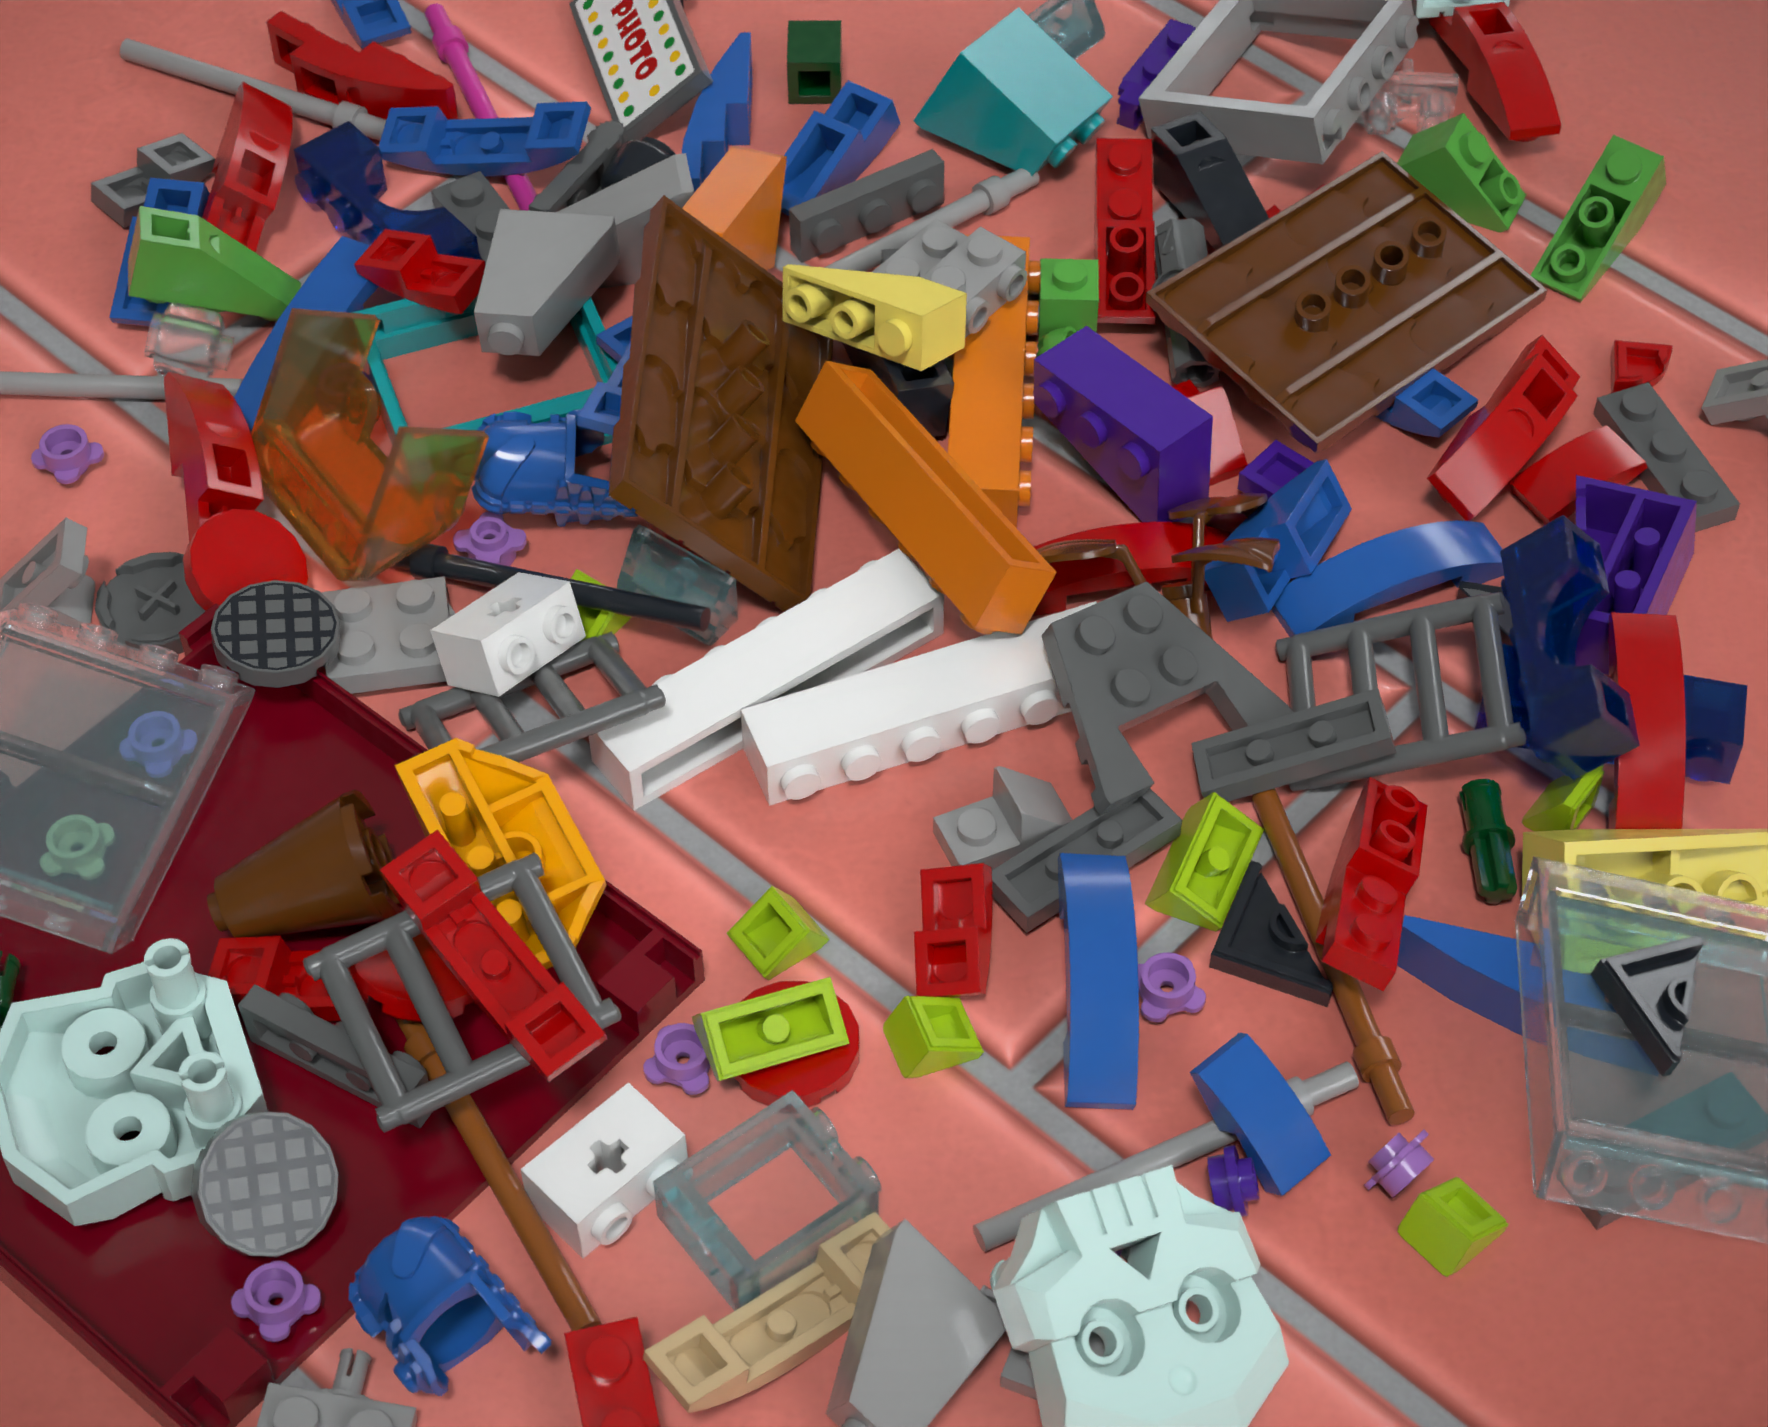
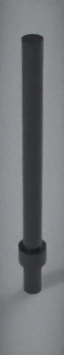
[370,539,711,632]

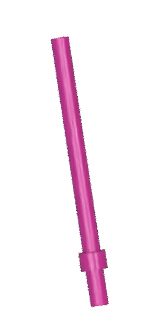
[424,3,537,211]

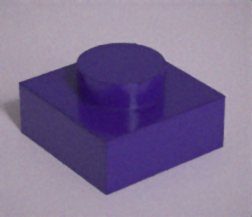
[1237,440,1314,499]

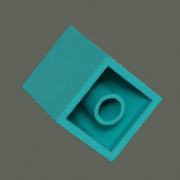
[913,7,1113,176]

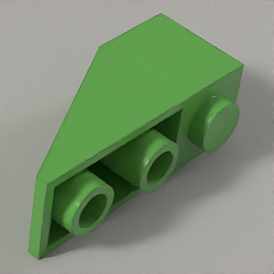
[1531,135,1667,303]
[128,206,301,321]

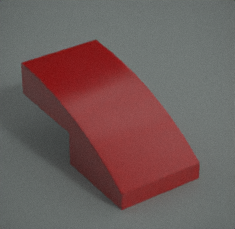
[354,229,486,315]
[1509,425,1648,531]
[914,863,993,997]
[208,936,350,1021]

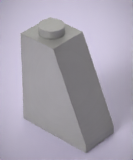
[558,153,694,289]
[474,209,620,356]
[826,1219,1006,1427]

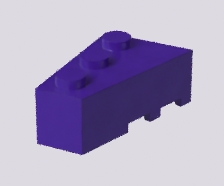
[1033,326,1213,522]
[1575,475,1697,675]

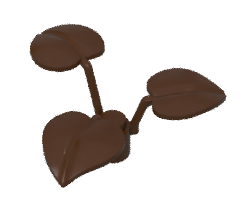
[1037,493,1280,639]

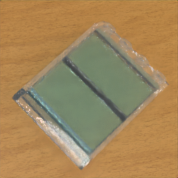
[0,603,256,954]
[1515,856,1768,1244]

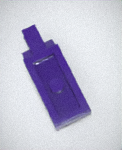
[1117,19,1196,131]

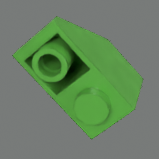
[1397,113,1526,233]

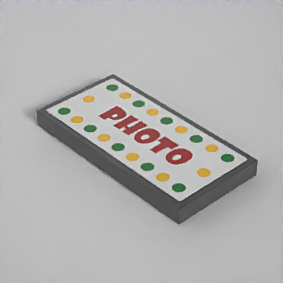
[569,0,713,142]

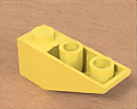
[783,264,967,371]

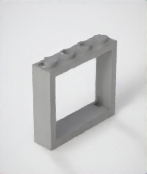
[1138,0,1419,164]

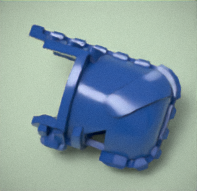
[471,410,638,527]
[349,1216,552,1396]

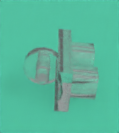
[1355,58,1459,135]

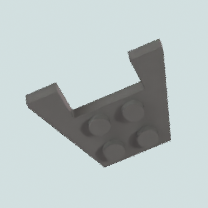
[1042,582,1294,816]

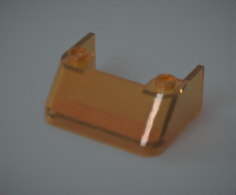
[251,308,489,581]

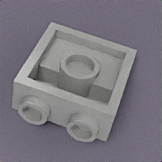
[872,218,1027,338]

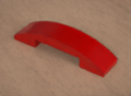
[1032,522,1231,616]
[1609,612,1686,829]
[379,829,607,1082]

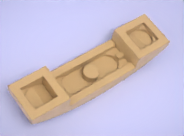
[643,1211,891,1413]

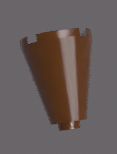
[207,790,404,938]

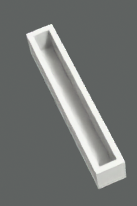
[589,549,944,811]
[741,601,1097,806]

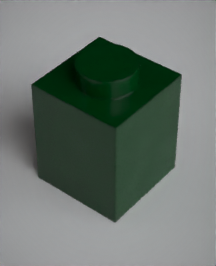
[787,20,842,104]

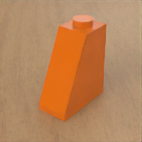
[682,146,787,270]

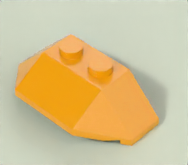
[395,738,606,969]

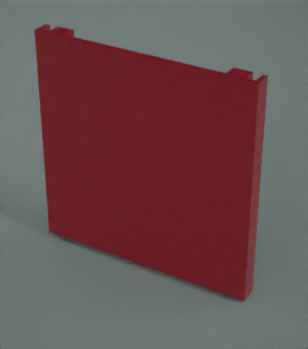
[0,603,705,1427]

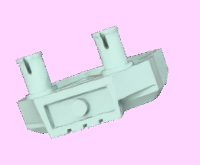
[0,938,268,1226]
[990,1165,1289,1427]

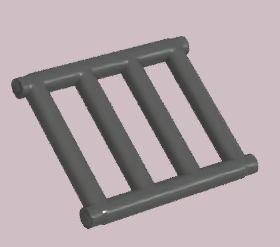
[1275,592,1526,792]
[398,631,666,762]
[303,853,621,1132]

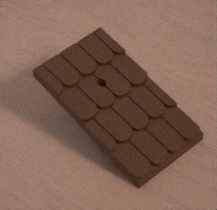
[1146,151,1548,453]
[609,195,834,612]

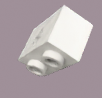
[430,572,586,697]
[520,1082,689,1258]

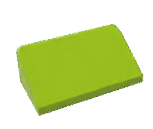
[1145,792,1264,932]
[692,977,849,1081]

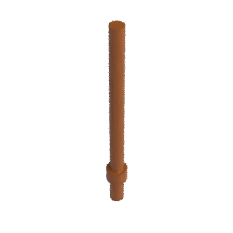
[1252,788,1415,1125]
[395,1018,601,1331]

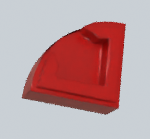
[1611,340,1673,393]

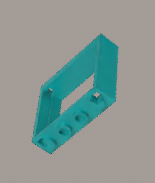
[350,295,618,497]

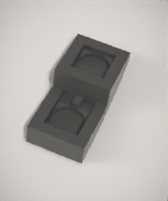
[91,133,215,228]

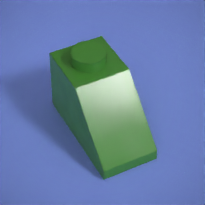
[1038,259,1099,343]

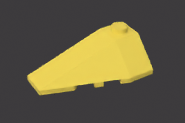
[1522,829,1768,976]

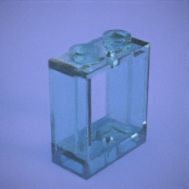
[653,1090,882,1311]

